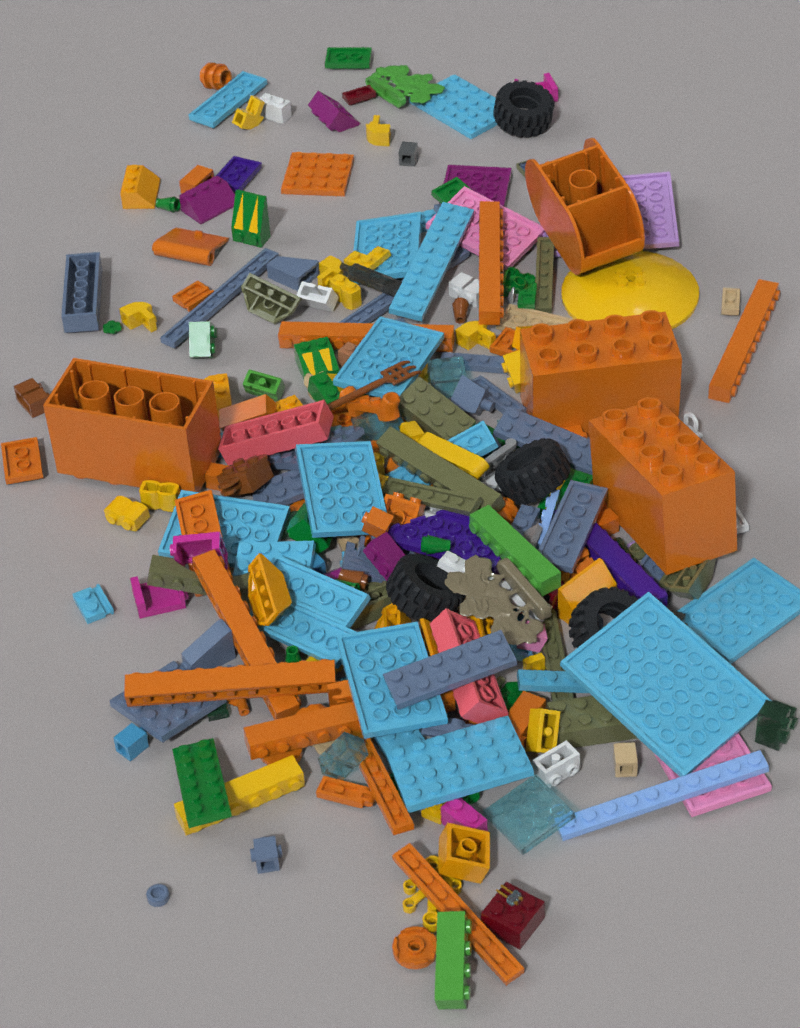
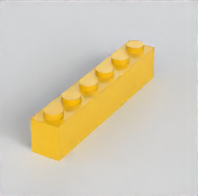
[174,755,305,836]

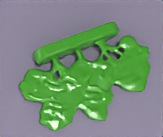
[365,65,445,108]

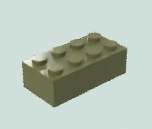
[398,376,476,440]
[547,696,638,748]

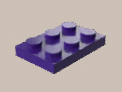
[216,156,262,192]

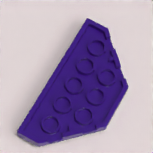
[387,510,502,574]

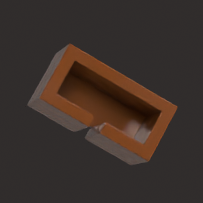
[14,378,50,418]

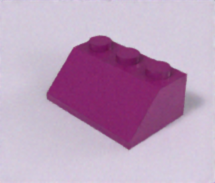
[308,90,360,132]
[179,175,235,224]

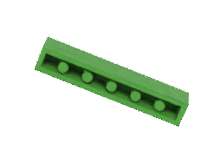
[469,505,561,596]

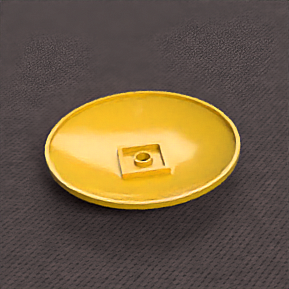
[561,251,699,329]

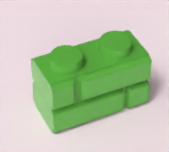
[243,369,285,402]

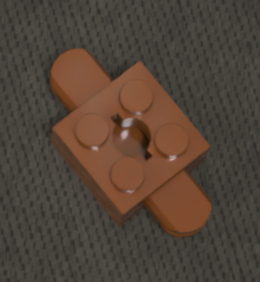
[217,454,274,497]

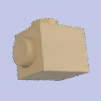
[613,742,638,777]

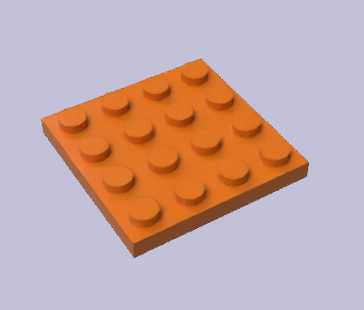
[281,152,354,197]

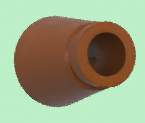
[452,298,469,324]
[338,568,369,590]

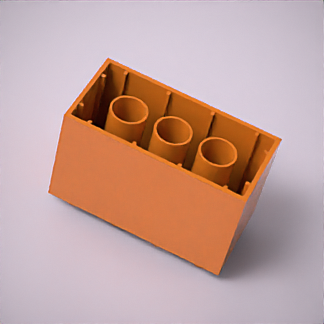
[520,310,682,437]
[43,358,221,492]
[588,397,737,575]

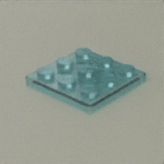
[483,774,576,855]

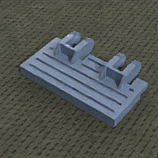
[341,535,414,583]

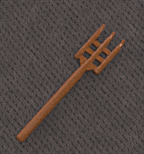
[327,360,422,411]

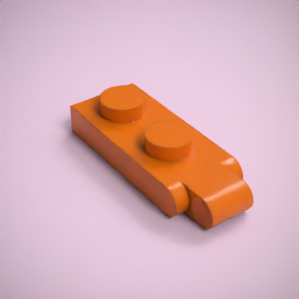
[316,776,375,808]

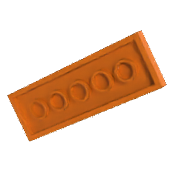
[174,490,231,597]

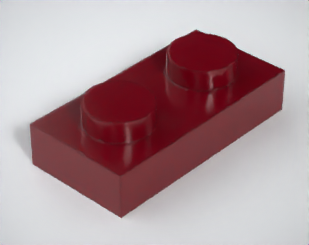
[342,85,376,105]

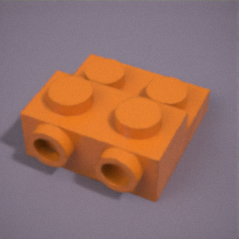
[384,491,426,526]

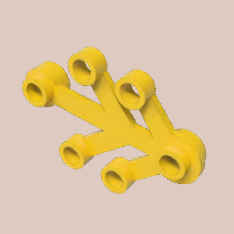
[402,855,462,932]

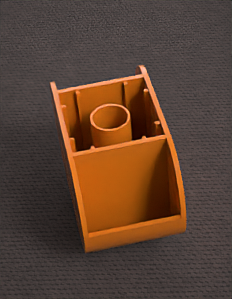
[525,137,645,275]

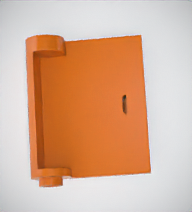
[152,227,229,266]

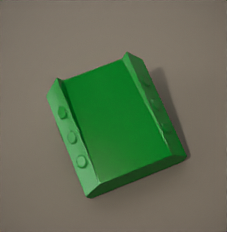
[500,267,536,297]

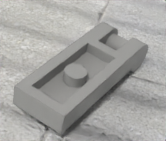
[479,438,517,482]

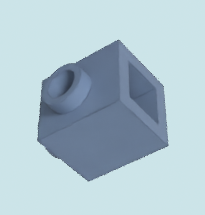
[250,836,282,874]

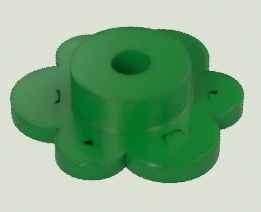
[103,320,122,334]

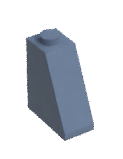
[266,256,320,291]
[181,618,236,670]

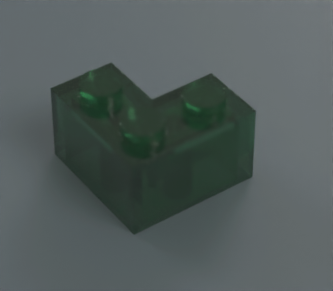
[755,700,799,751]

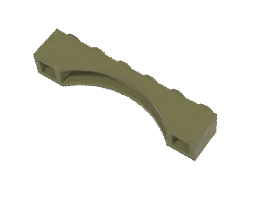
[147,555,250,603]

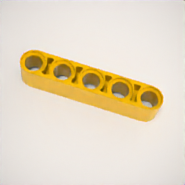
[417,432,490,480]

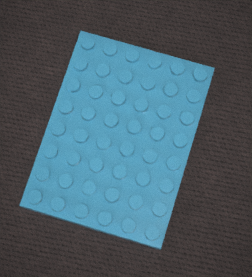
[560,592,772,777]

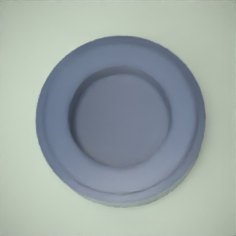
[146,884,170,907]

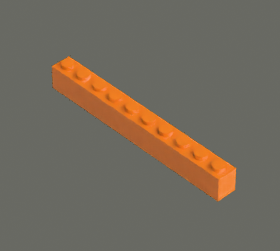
[479,201,504,325]
[708,279,781,403]
[278,321,455,352]
[192,549,301,720]
[124,659,336,707]
[243,690,455,760]

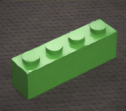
[435,911,472,1010]

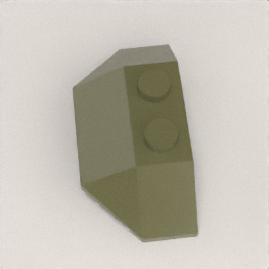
[241,273,302,324]
[659,558,716,600]
[350,581,392,630]

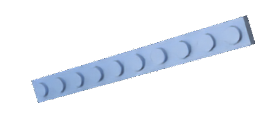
[555,750,769,841]

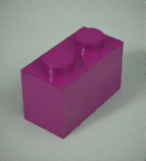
[363,532,405,581]

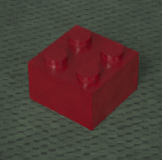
[481,881,545,950]

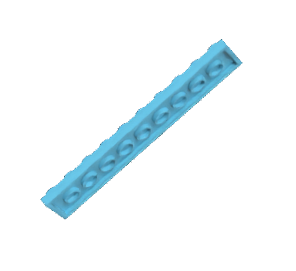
[389,202,474,322]

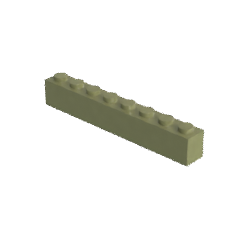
[376,426,506,513]

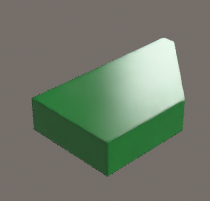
[517,283,537,309]

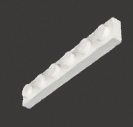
[437,551,553,623]

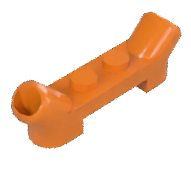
[339,386,401,421]

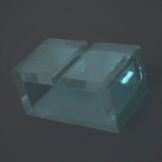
[318,732,368,780]

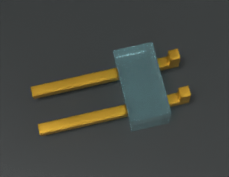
[496,884,523,906]

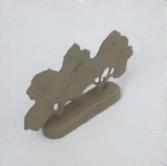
[444,555,552,645]

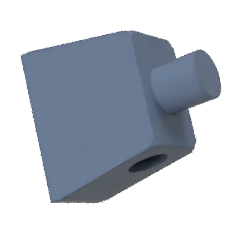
[450,375,495,416]

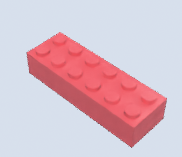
[218,400,334,466]
[430,608,509,724]

